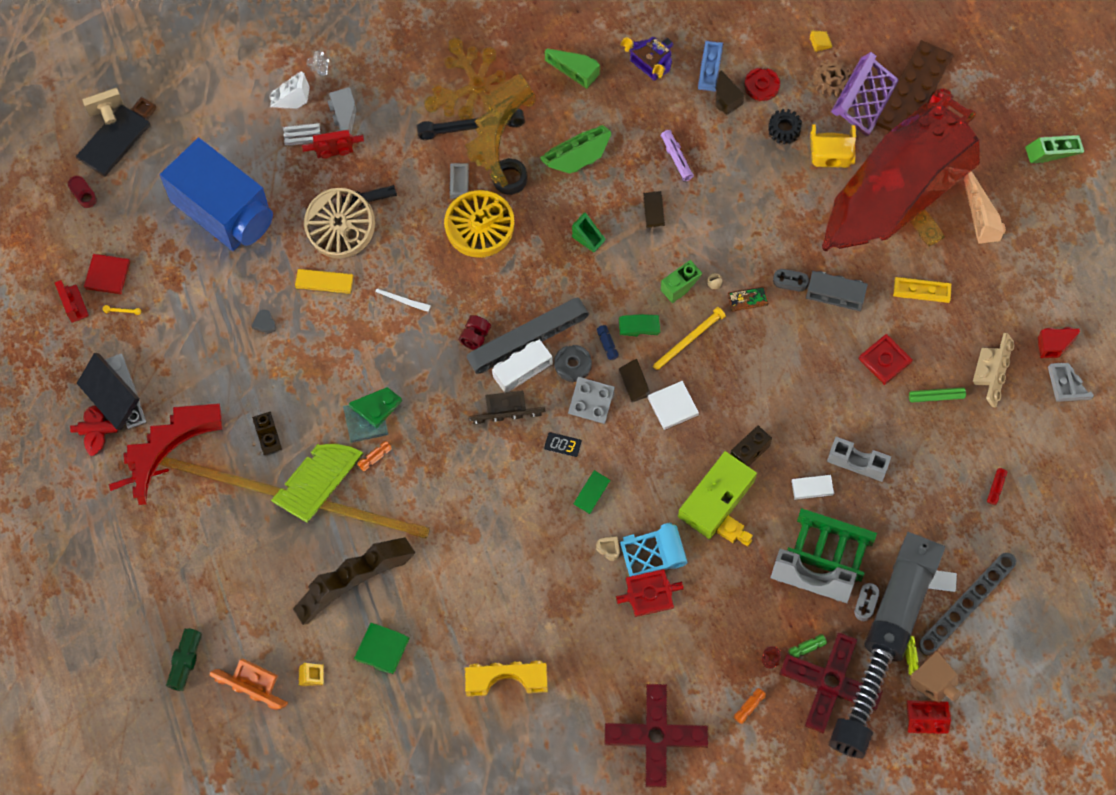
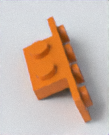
[210,659,288,710]

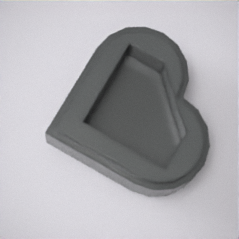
[252,309,276,334]

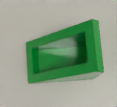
[572,213,606,252]

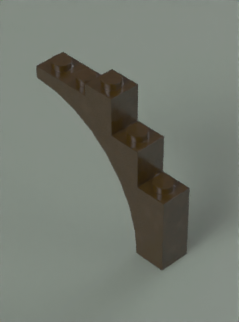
[293,537,415,625]

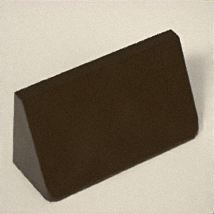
[619,359,650,402]

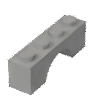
[771,549,857,603]

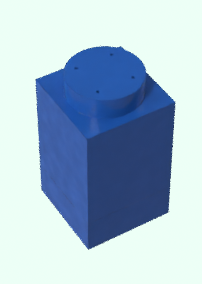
[159,137,273,251]

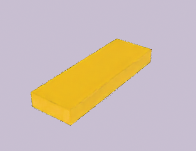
[295,269,354,294]
[893,277,952,303]

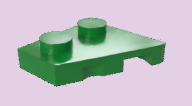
[349,387,402,428]

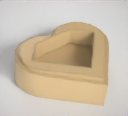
[596,536,620,561]

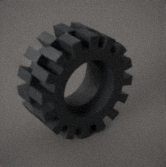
[768,109,802,144]

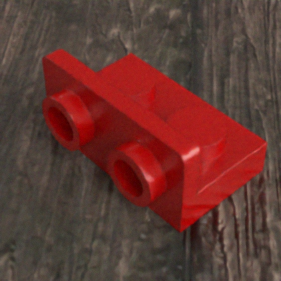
[54,280,89,323]
[906,700,951,734]

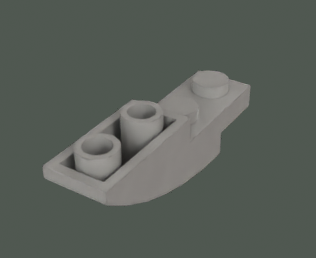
[105,354,147,430]

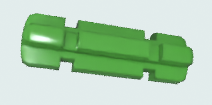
[788,634,827,658]

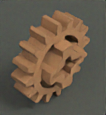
[813,60,852,97]

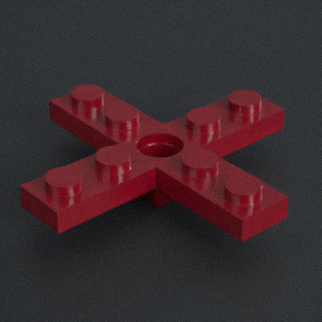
[779,632,883,734]
[605,684,708,788]

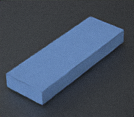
[698,41,723,91]

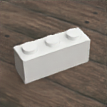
[492,339,553,392]

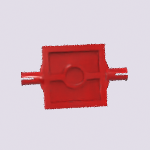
[302,130,364,159]
[616,569,684,617]

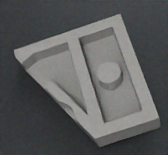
[1048,363,1094,402]

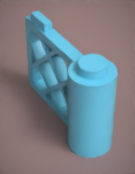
[620,523,688,576]

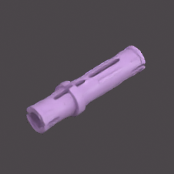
[661,130,694,181]

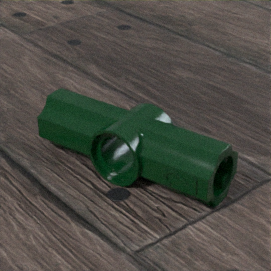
[166,628,202,691]

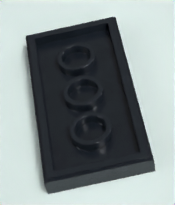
[76,104,151,177]
[77,353,140,430]

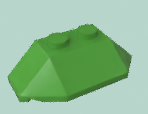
[540,125,612,174]

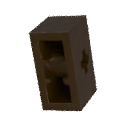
[730,425,772,467]

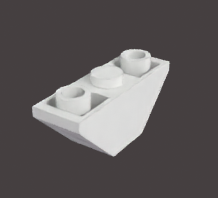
[270,72,309,109]

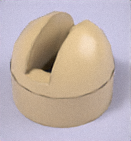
[707,273,723,289]

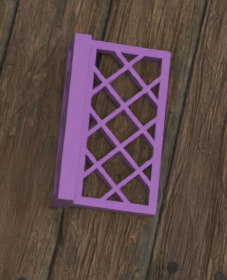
[831,52,899,136]

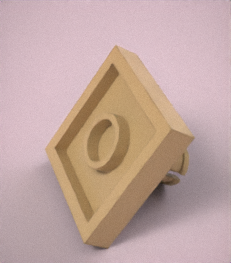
[82,88,124,125]

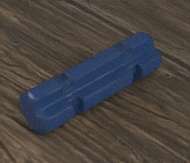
[597,325,619,360]

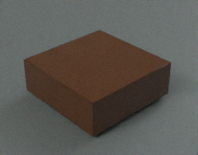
[131,97,157,120]

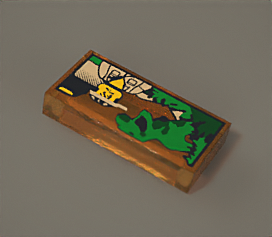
[728,286,769,312]

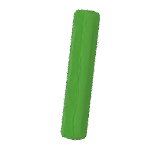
[909,387,966,402]

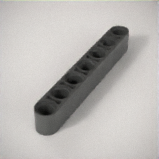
[466,297,589,374]

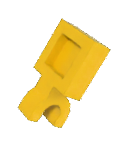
[717,515,753,547]

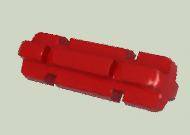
[987,468,1008,505]

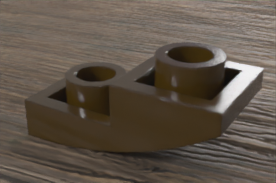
[643,191,665,228]
[252,411,282,455]

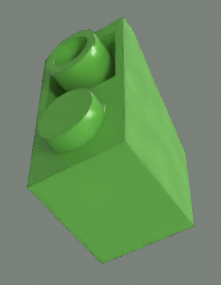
[661,260,702,303]

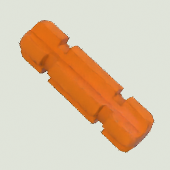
[357,441,392,471]
[734,688,766,724]

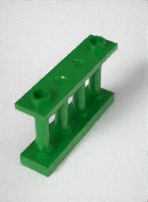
[787,508,877,582]

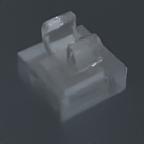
[307,50,329,76]

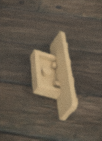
[973,333,1014,407]

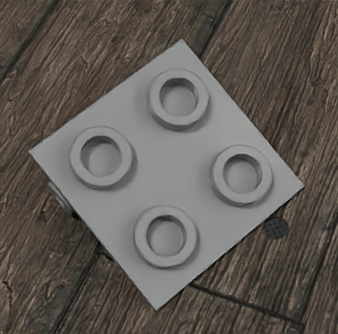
[568,377,615,424]

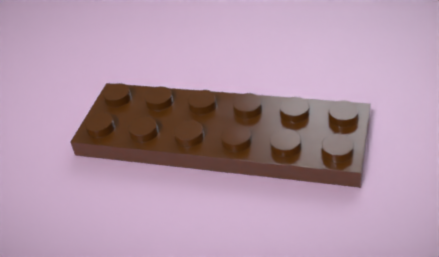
[876,40,953,140]

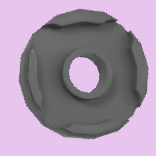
[554,345,592,382]

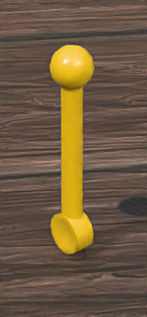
[103,305,141,315]

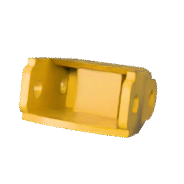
[810,124,856,168]

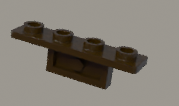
[469,390,546,424]

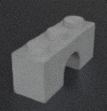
[827,437,892,482]

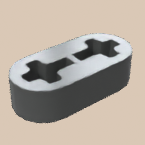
[773,269,809,292]

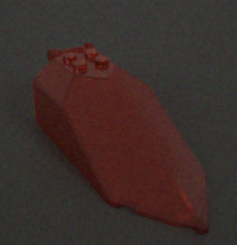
[822,93,980,251]

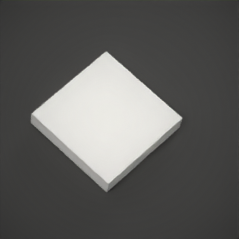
[648,381,699,430]

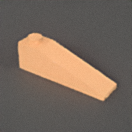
[964,170,1005,244]

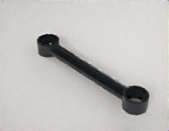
[417,109,525,140]

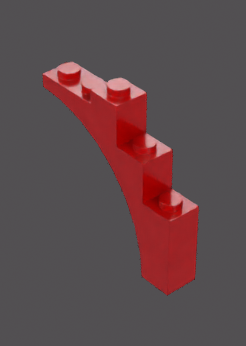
[124,404,222,505]

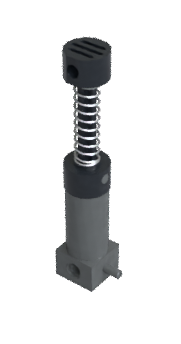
[828,532,946,759]

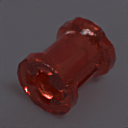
[761,646,781,669]

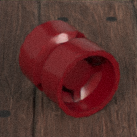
[458,315,492,350]

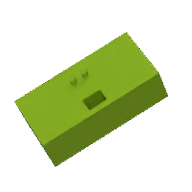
[678,451,757,540]

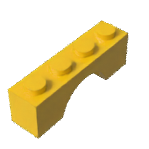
[465,661,548,696]

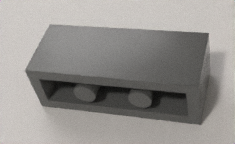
[806,271,868,312]

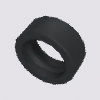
[492,158,527,195]

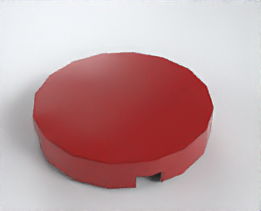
[744,68,780,101]

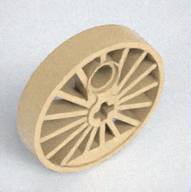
[304,188,375,259]

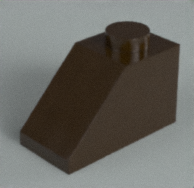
[715,70,744,115]

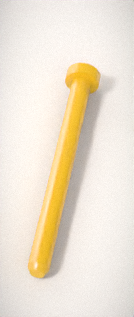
[653,307,726,370]

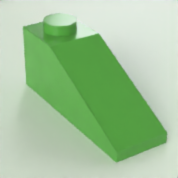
[545,49,600,89]
[1025,135,1084,163]

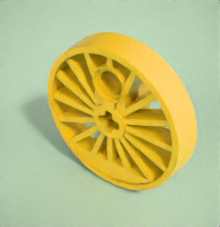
[444,190,514,257]

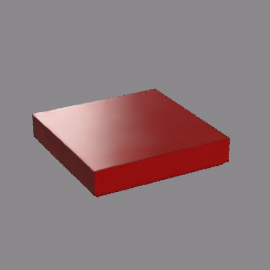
[84,254,130,295]
[858,334,913,385]

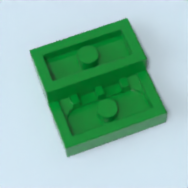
[354,622,410,674]

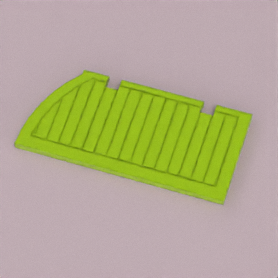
[271,444,363,523]

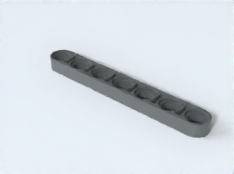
[919,553,1016,655]

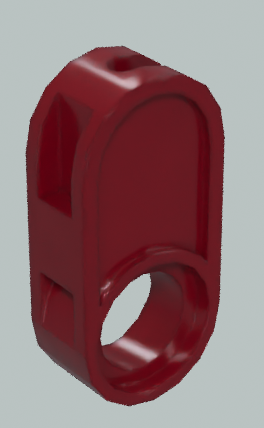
[68,176,97,208]

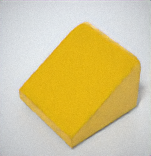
[810,31,832,52]
[299,663,324,686]

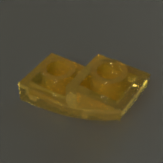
[907,207,945,247]

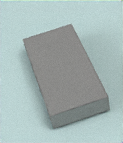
[450,163,469,198]

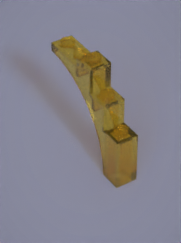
[465,74,533,188]

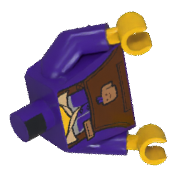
[620,37,673,81]

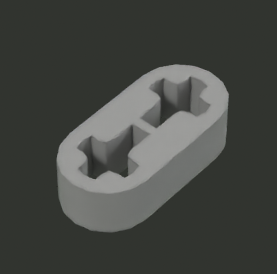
[854,583,879,621]

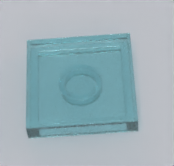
[343,405,389,443]

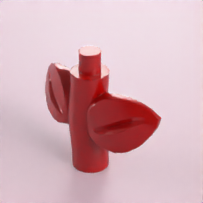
[70,405,119,457]

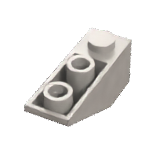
[327,87,356,134]

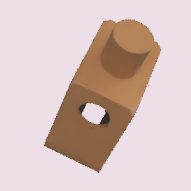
[910,652,961,702]

